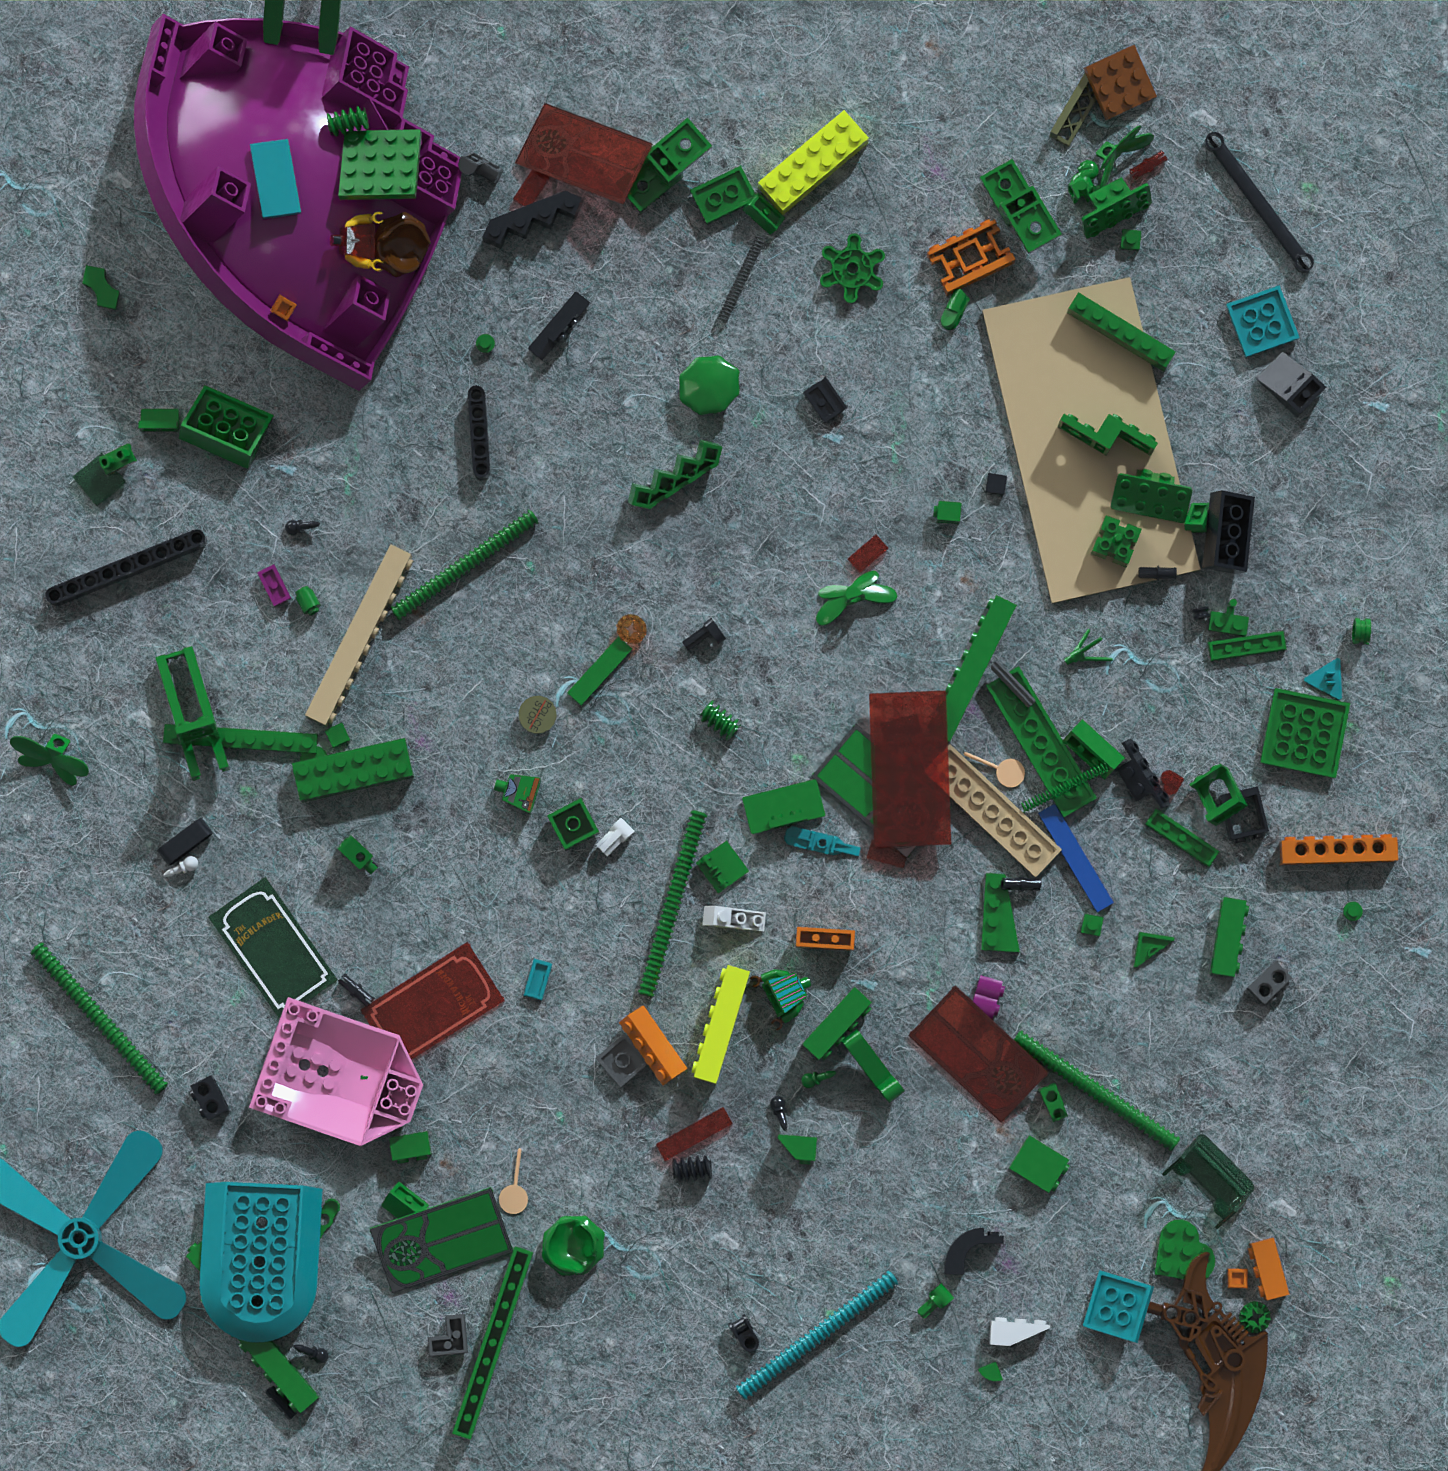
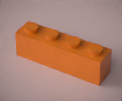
[619,1005,688,1086]

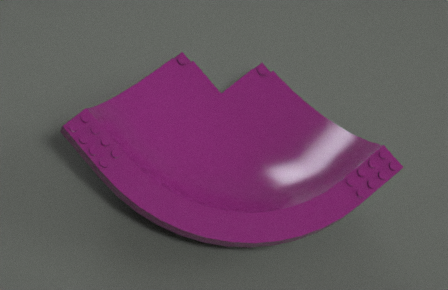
[134,14,462,391]

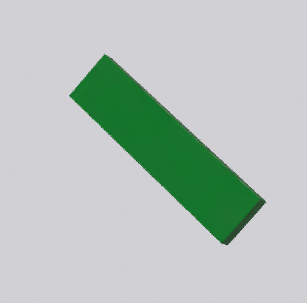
[1207,631,1287,662]
[567,636,633,706]
[1145,809,1220,868]

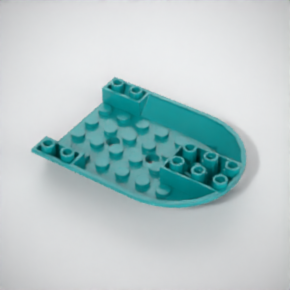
[200,1182,323,1342]

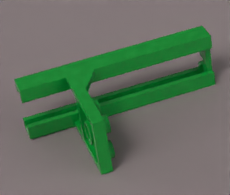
[155,646,230,781]

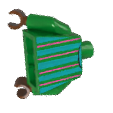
[750,969,811,1030]

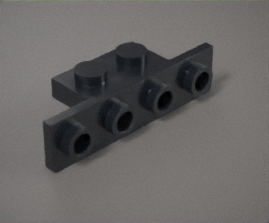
[528,292,590,361]
[1117,739,1170,809]

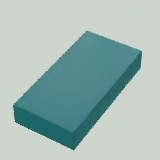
[523,958,553,1001]

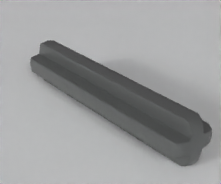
[991,661,1035,708]

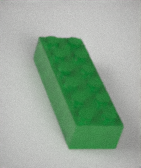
[292,738,414,803]

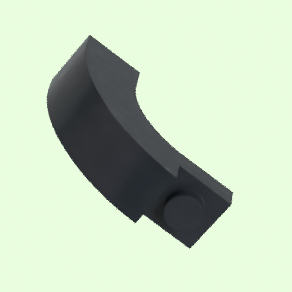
[944,1228,1004,1275]

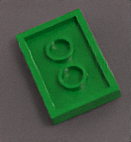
[690,165,756,225]

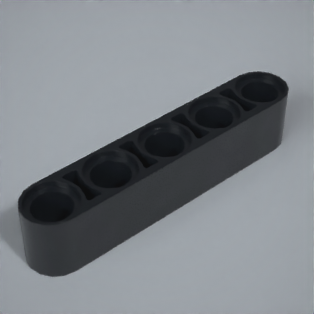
[468,385,491,480]

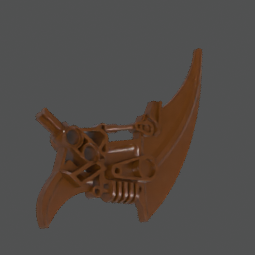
[1147,1252,1268,1471]

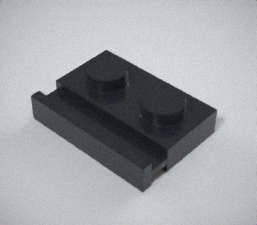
[803,377,847,424]

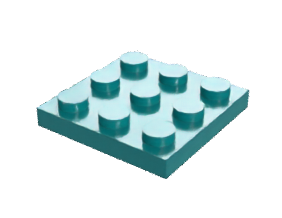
[1226,285,1300,358]
[1083,1270,1154,1343]

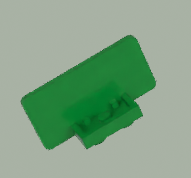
[1081,177,1152,239]
[1111,469,1192,523]

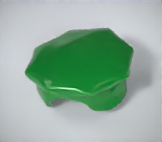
[679,355,740,415]
[542,1216,605,1276]

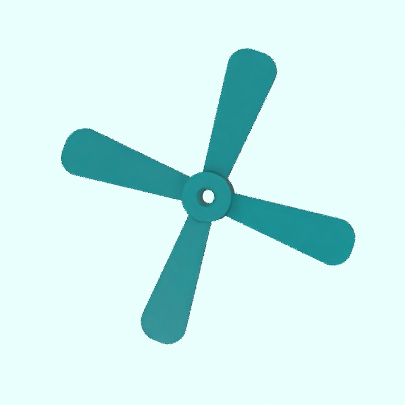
[0,1130,187,1347]

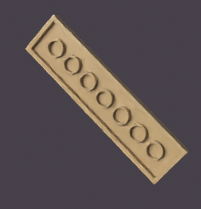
[924,744,1062,878]

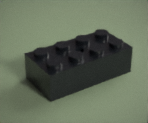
[1202,490,1255,574]

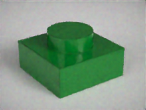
[1120,229,1141,251]
[1081,914,1104,937]

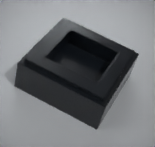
[985,473,1007,495]

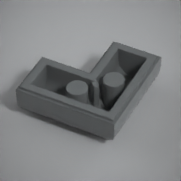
[458,151,504,184]
[427,1314,468,1357]

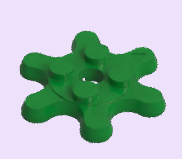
[820,233,885,303]

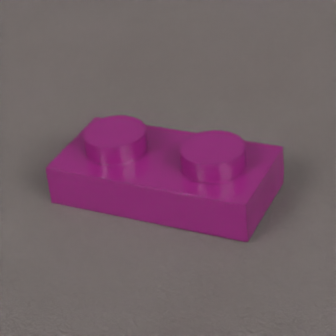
[257,564,292,607]

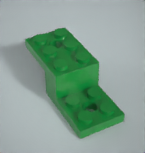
[616,118,712,213]
[979,159,1062,254]
[1057,414,1158,456]

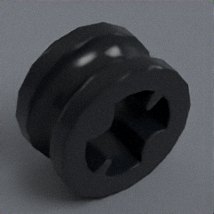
[1192,607,1210,620]

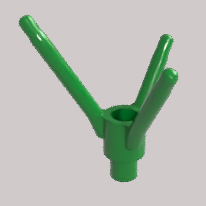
[1064,629,1113,665]

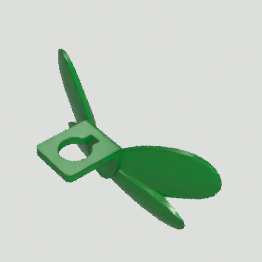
[1096,126,1154,188]
[816,571,897,625]
[10,734,89,786]

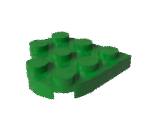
[1154,1219,1215,1279]

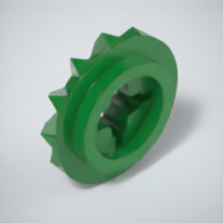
[1239,1301,1271,1333]

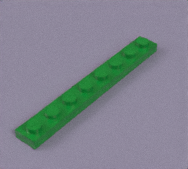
[163,724,318,754]

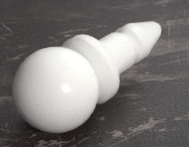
[163,856,198,877]

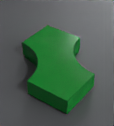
[82,265,120,310]

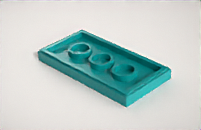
[250,139,301,219]

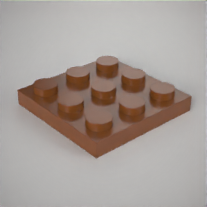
[1083,45,1157,120]

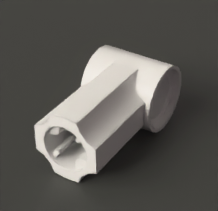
[596,818,635,857]

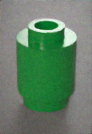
[295,586,321,616]

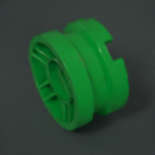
[1352,618,1371,645]

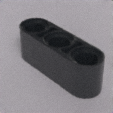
[157,818,213,866]

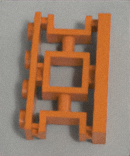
[927,219,1016,296]

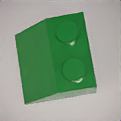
[777,1134,817,1165]

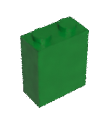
[1008,1135,1070,1193]

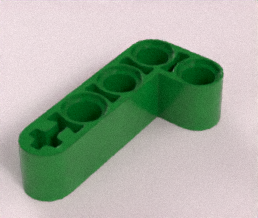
[841,1029,905,1103]

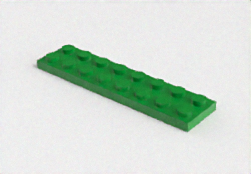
[986,666,1097,818]

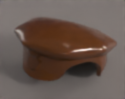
[371,212,431,278]

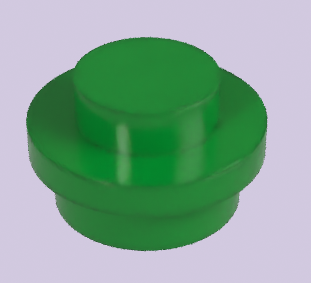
[476,334,495,353]
[1343,902,1363,921]

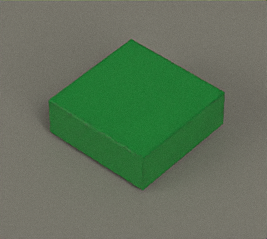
[325,723,350,748]

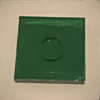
[72,453,127,506]

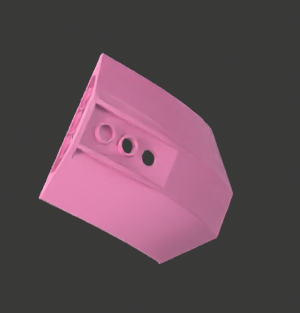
[249,997,423,1146]

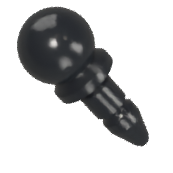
[285,520,320,535]
[770,1096,787,1131]
[293,1345,329,1364]

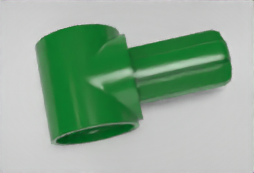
[917,1283,954,1319]

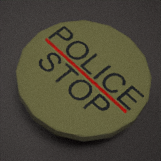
[519,696,557,734]

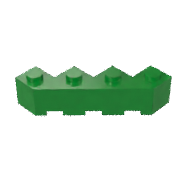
[628,440,722,509]

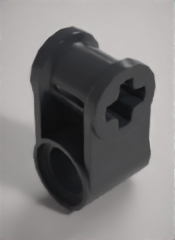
[728,1314,759,1352]

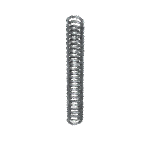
[717,236,766,322]

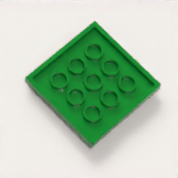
[338,129,422,200]
[1260,688,1350,779]

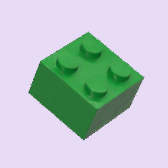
[547,798,600,851]

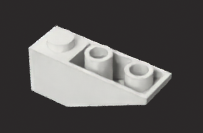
[703,906,766,932]
[989,1317,1050,1346]

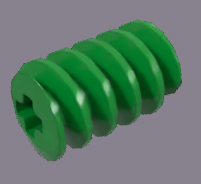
[327,106,369,137]
[699,700,742,741]

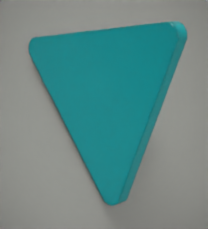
[1304,658,1342,700]

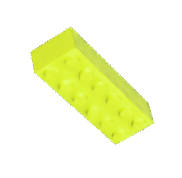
[758,110,869,215]
[691,965,750,1085]

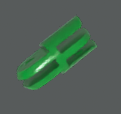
[940,289,970,330]

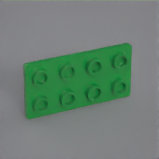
[742,779,825,834]

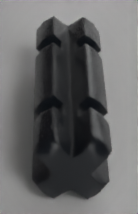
[265,1386,297,1420]

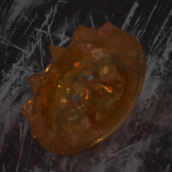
[616,614,647,644]

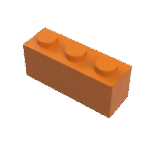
[796,927,855,951]
[1247,1238,1290,1301]

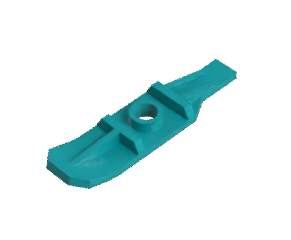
[784,826,861,857]

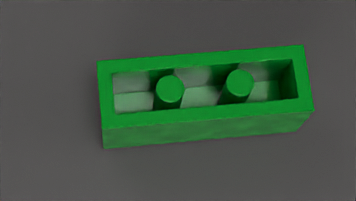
[1063,719,1125,780]

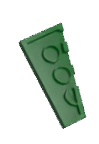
[981,873,1020,953]

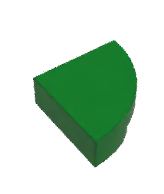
[978,1361,1003,1381]

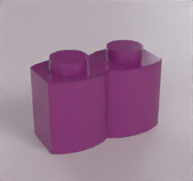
[970,975,1005,1019]

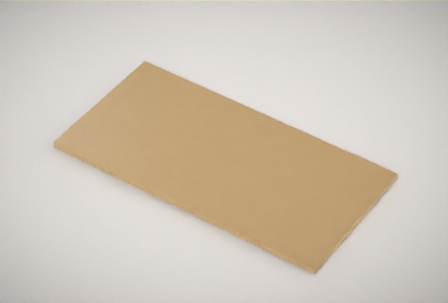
[982,277,1201,604]

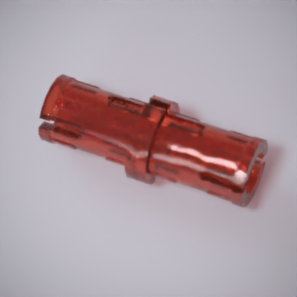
[1129,150,1168,180]

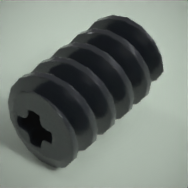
[672,1155,712,1182]

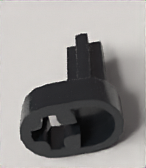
[682,618,726,651]

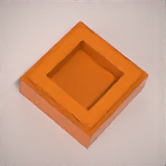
[270,294,297,321]
[1227,1268,1248,1288]

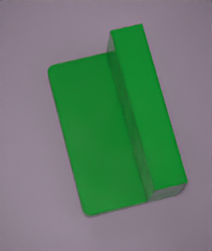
[138,409,179,432]
[381,1182,429,1219]

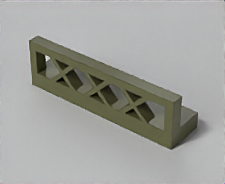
[1049,73,1097,147]

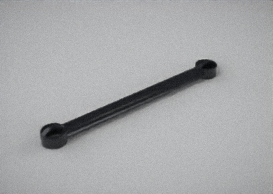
[1204,132,1314,273]

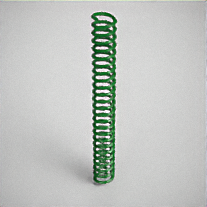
[1021,763,1108,813]

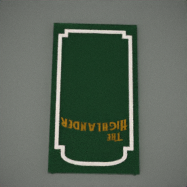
[208,877,338,1019]

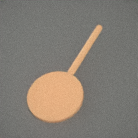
[964,752,1025,787]
[499,1148,528,1214]

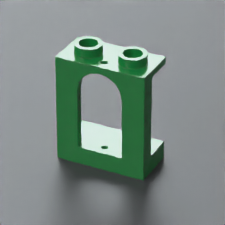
[1189,764,1248,826]

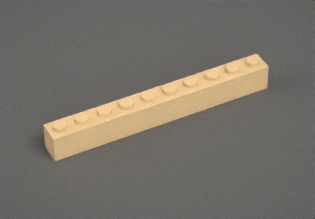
[305,544,413,727]

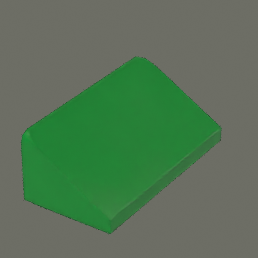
[743,193,785,235]

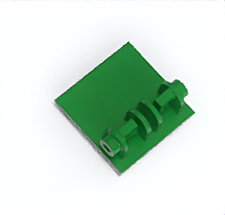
[696,840,749,894]

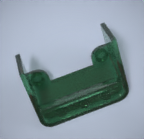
[1162,1134,1255,1229]

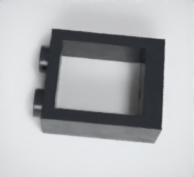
[1219,786,1269,844]

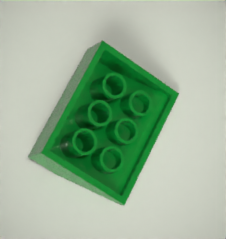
[178,385,274,469]

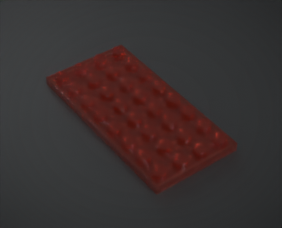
[869,691,952,847]

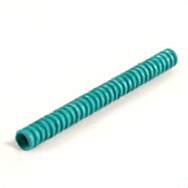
[736,1271,898,1400]

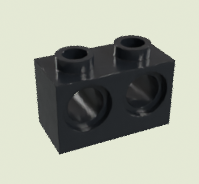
[189,1075,230,1121]

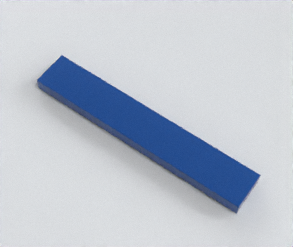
[1038,803,1114,912]

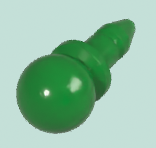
[801,1071,836,1088]

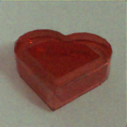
[1160,770,1184,795]

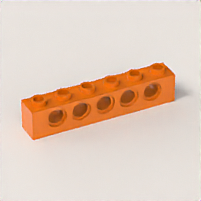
[1279,834,1398,865]

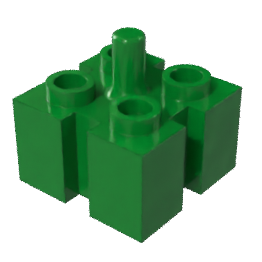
[1091,515,1142,568]

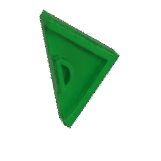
[1134,932,1175,968]

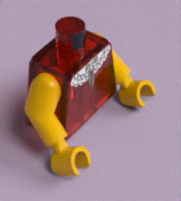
[330,212,384,272]

